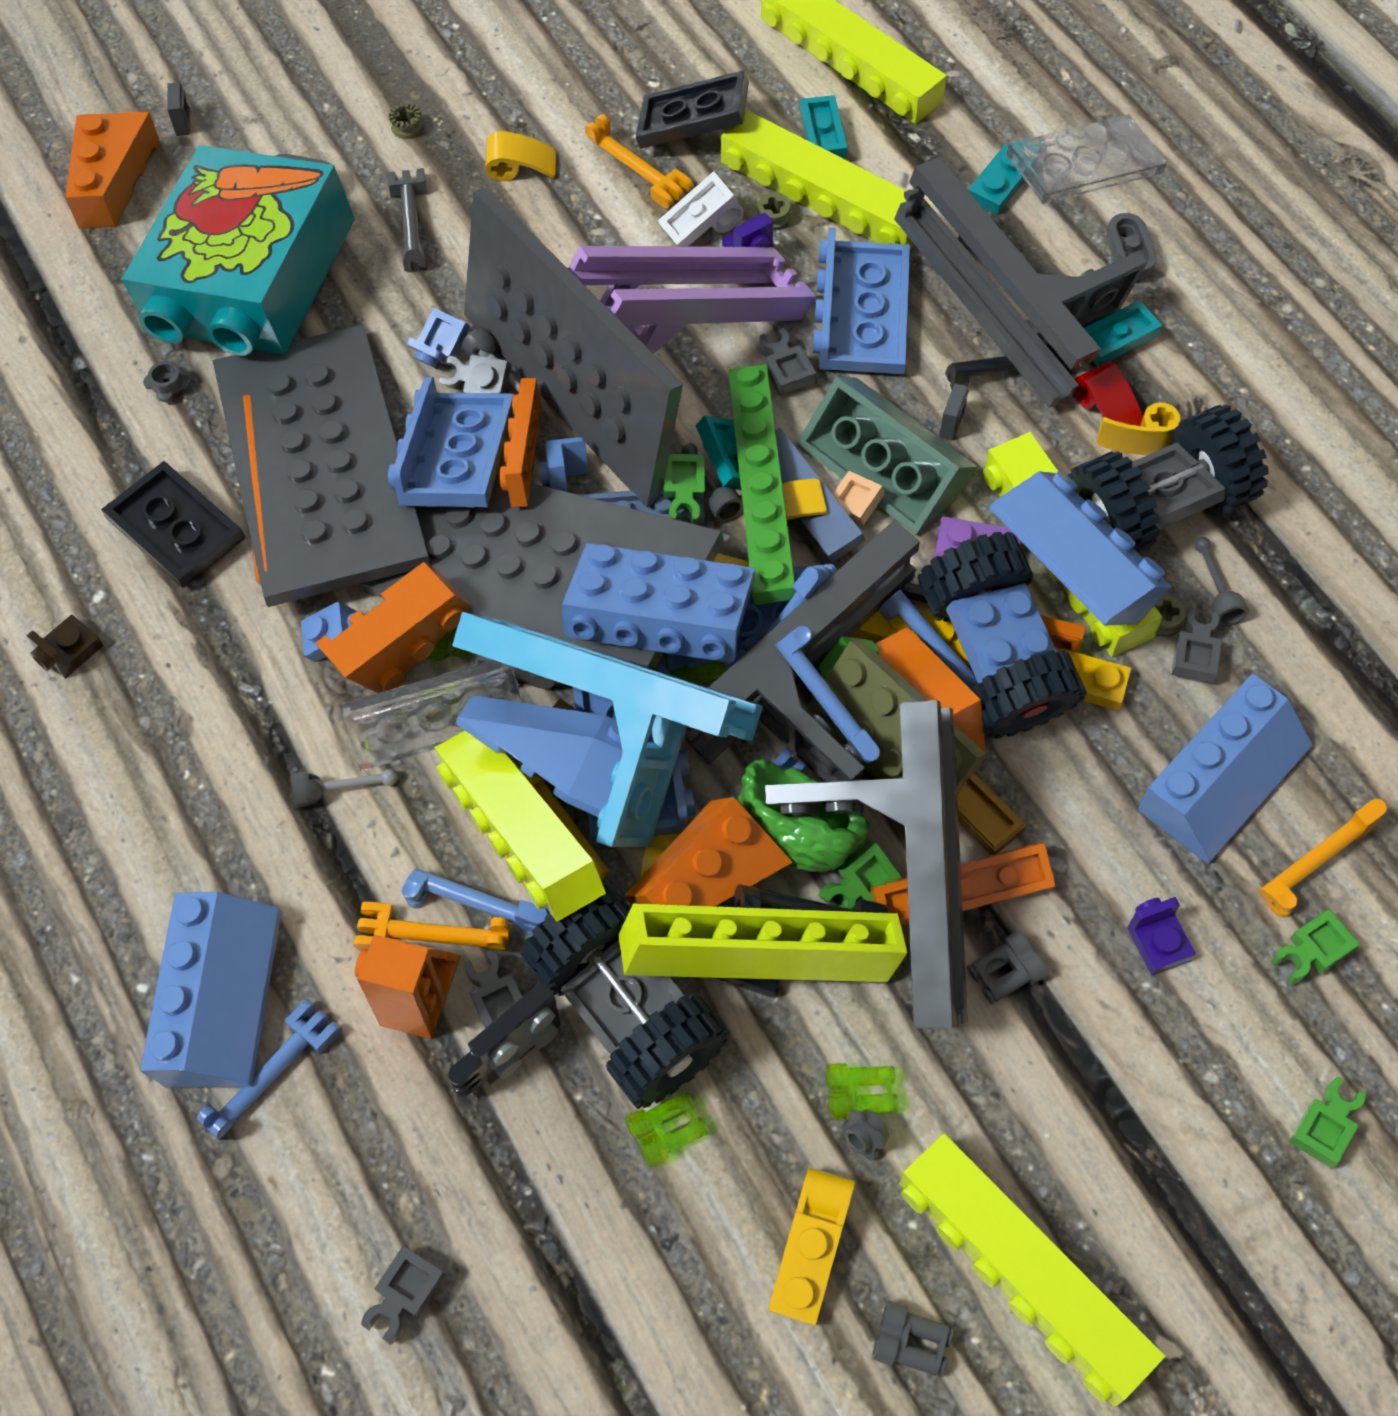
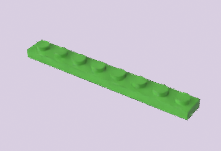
[728,364,796,605]

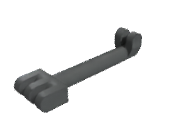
[388,168,427,271]

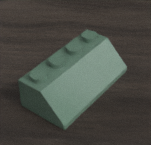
[796,377,977,535]

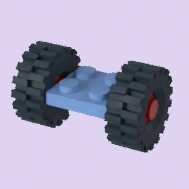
[917,532,1087,739]

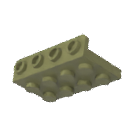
[805,638,986,794]

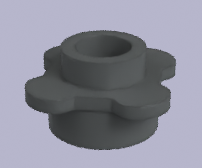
[143,361,191,402]
[841,1109,889,1160]

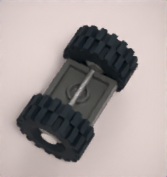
[1068,404,1269,552]
[521,884,730,1109]

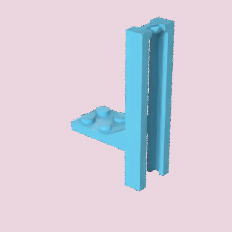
[452,612,763,847]

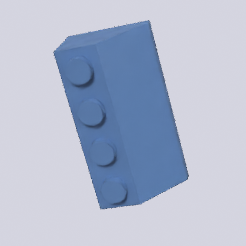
[989,471,1172,626]
[1137,673,1312,865]
[140,892,282,1088]

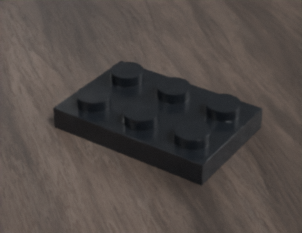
[635,70,749,149]
[101,461,245,588]

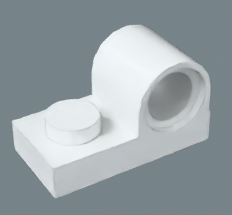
[658,171,744,247]

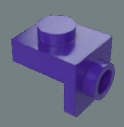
[722,212,774,247]

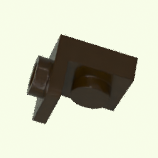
[26,614,104,679]

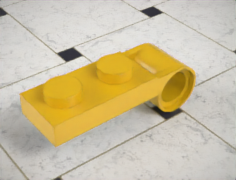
[768,1167,855,1326]

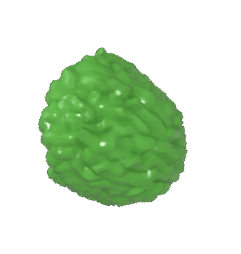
[738,759,870,872]

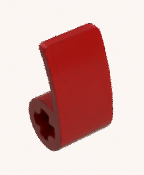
[1074,361,1143,426]

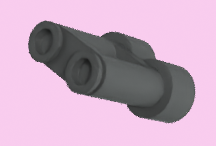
[967,930,1049,1004]
[872,1300,954,1377]

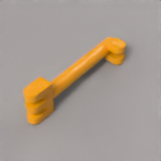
[585,114,694,209]
[1259,799,1387,918]
[353,902,510,950]

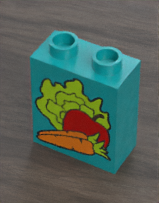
[121,145,355,356]

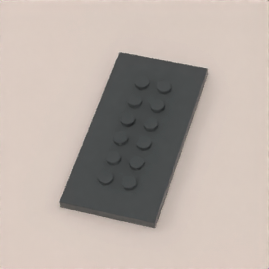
[464,187,683,507]
[212,324,431,607]
[361,475,724,670]

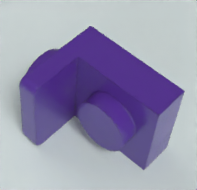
[1127,897,1196,976]

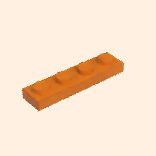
[500,377,543,507]
[870,842,1056,928]

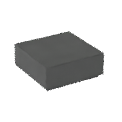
[167,82,190,136]
[939,383,969,441]

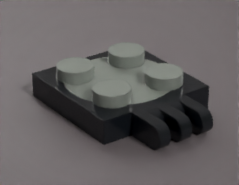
[448,981,561,1097]

